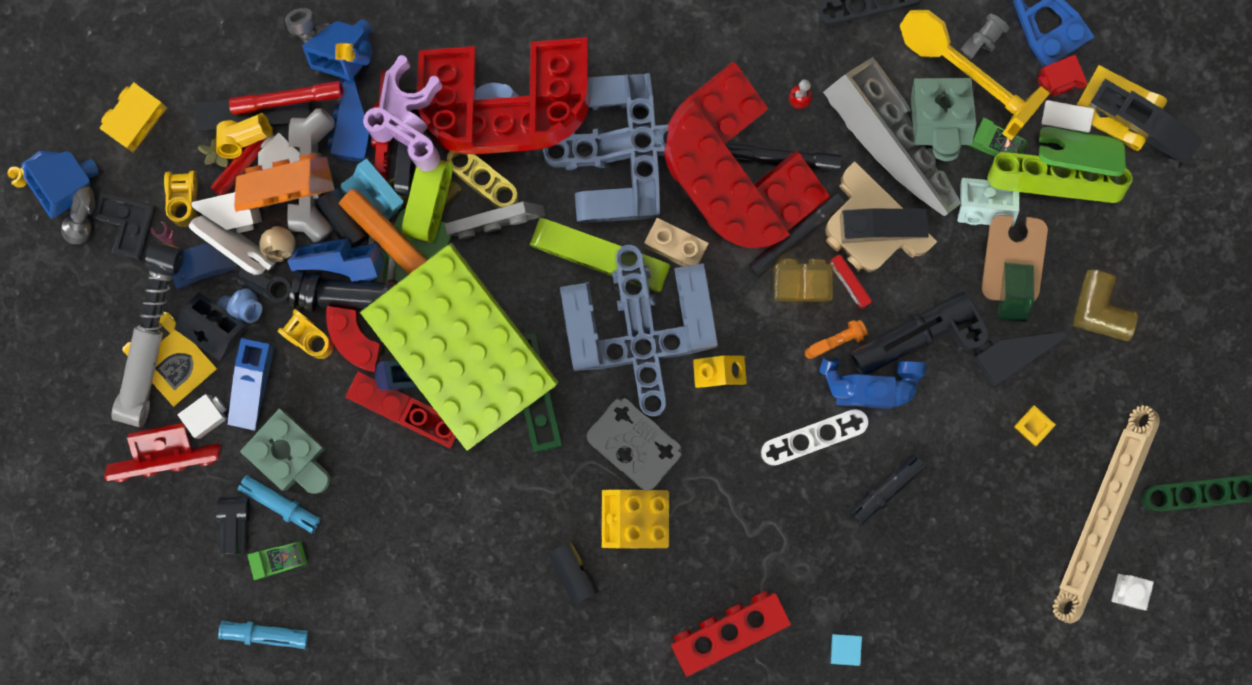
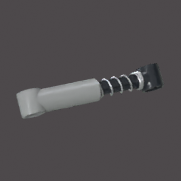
[112,241,184,428]

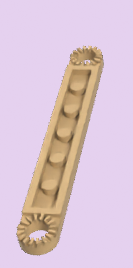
[1053,405,1160,623]

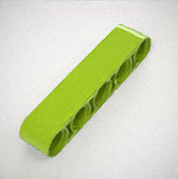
[987,152,1133,203]
[529,218,670,293]

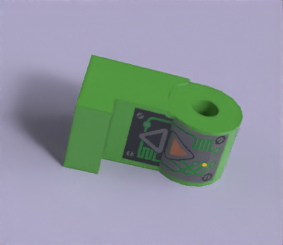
[969,117,1028,157]
[248,541,307,580]

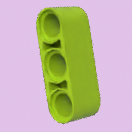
[402,159,453,243]

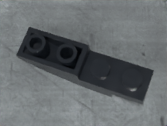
[1089,79,1203,165]

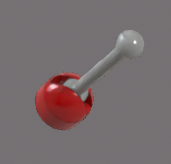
[789,80,812,109]

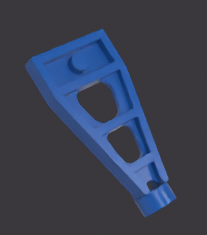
[1013,0,1094,67]

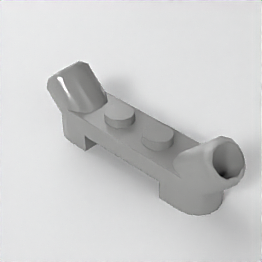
[288,108,335,243]

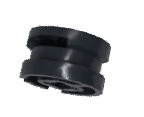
[289,270,322,312]

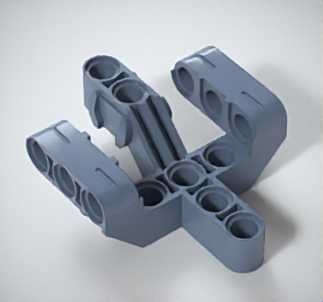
[543,73,669,223]
[560,245,717,418]

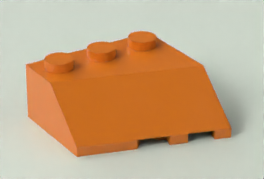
[234,153,334,212]

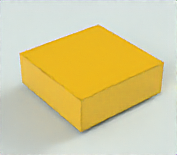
[1014,405,1056,446]

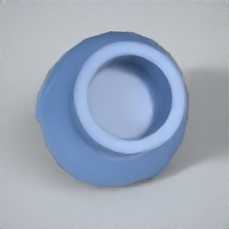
[217,288,262,323]

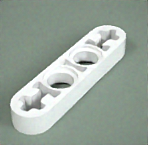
[761,409,868,466]

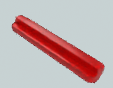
[211,131,274,196]

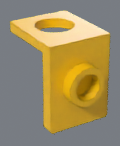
[693,356,747,388]

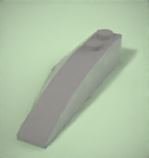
[823,57,961,216]

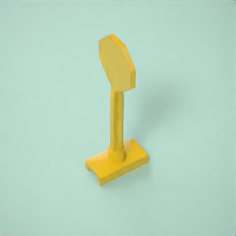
[900,10,1050,140]

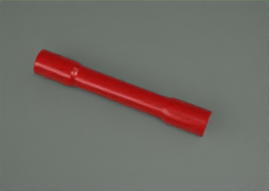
[229,81,344,115]

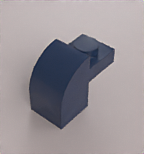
[172,243,237,289]

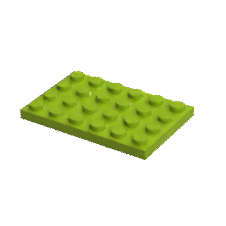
[360,243,559,450]

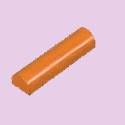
[338,189,428,275]

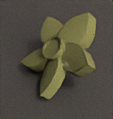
[198,138,228,167]

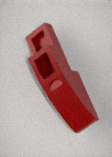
[345,371,456,448]

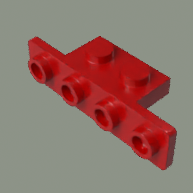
[104,423,221,482]

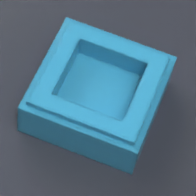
[830,634,862,666]

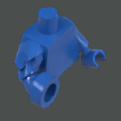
[819,356,926,409]

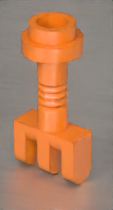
[805,320,868,359]

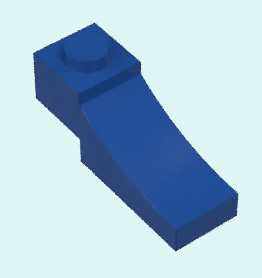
[287,238,385,282]

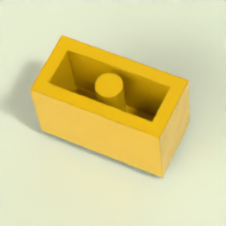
[100,82,167,152]

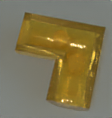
[1072,270,1138,341]

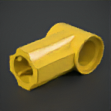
[216,113,272,159]

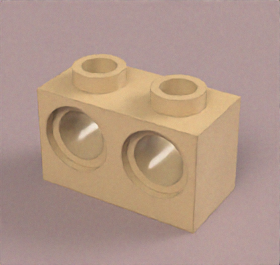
[644,218,709,267]

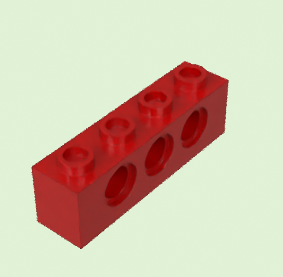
[671,590,791,677]

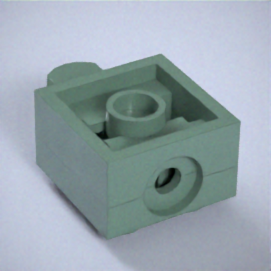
[911,78,976,161]
[240,409,330,494]

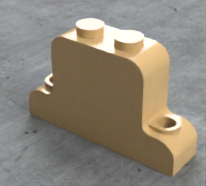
[825,161,937,273]

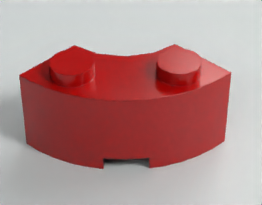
[326,306,383,374]

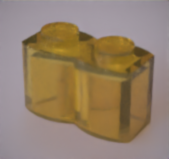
[773,259,833,302]

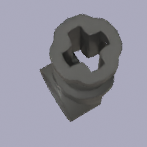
[958,13,1010,61]

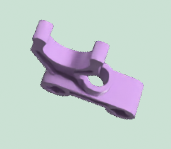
[363,55,442,172]

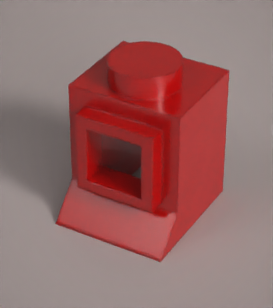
[1038,55,1088,96]

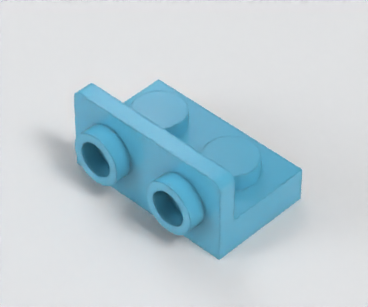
[340,158,403,220]

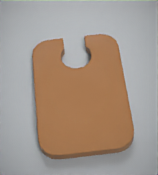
[982,215,1048,303]

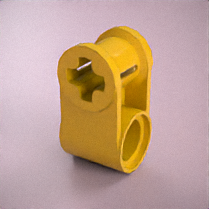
[164,171,198,227]
[277,309,334,359]

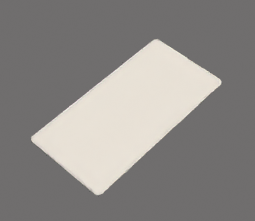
[1042,100,1094,132]

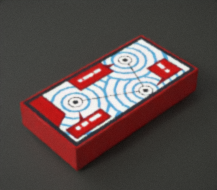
[829,255,872,310]

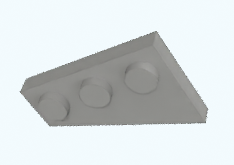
[445,202,546,240]

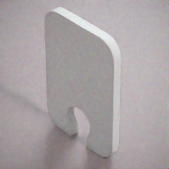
[189,215,276,275]

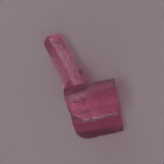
[151,221,177,247]

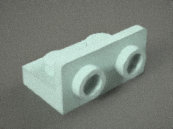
[958,178,1019,227]

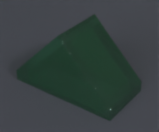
[997,262,1034,322]

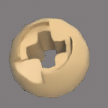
[259,226,296,262]

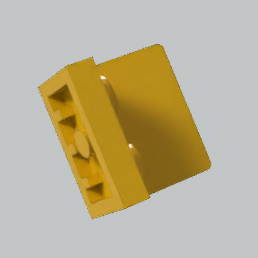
[602,490,669,548]

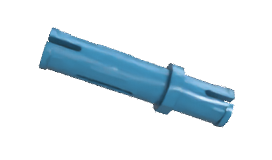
[238,475,321,534]
[218,621,308,649]

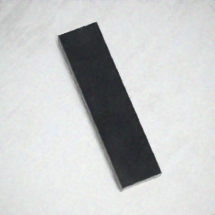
[195,100,311,132]

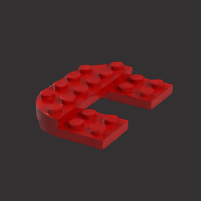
[417,37,590,154]
[664,62,830,248]

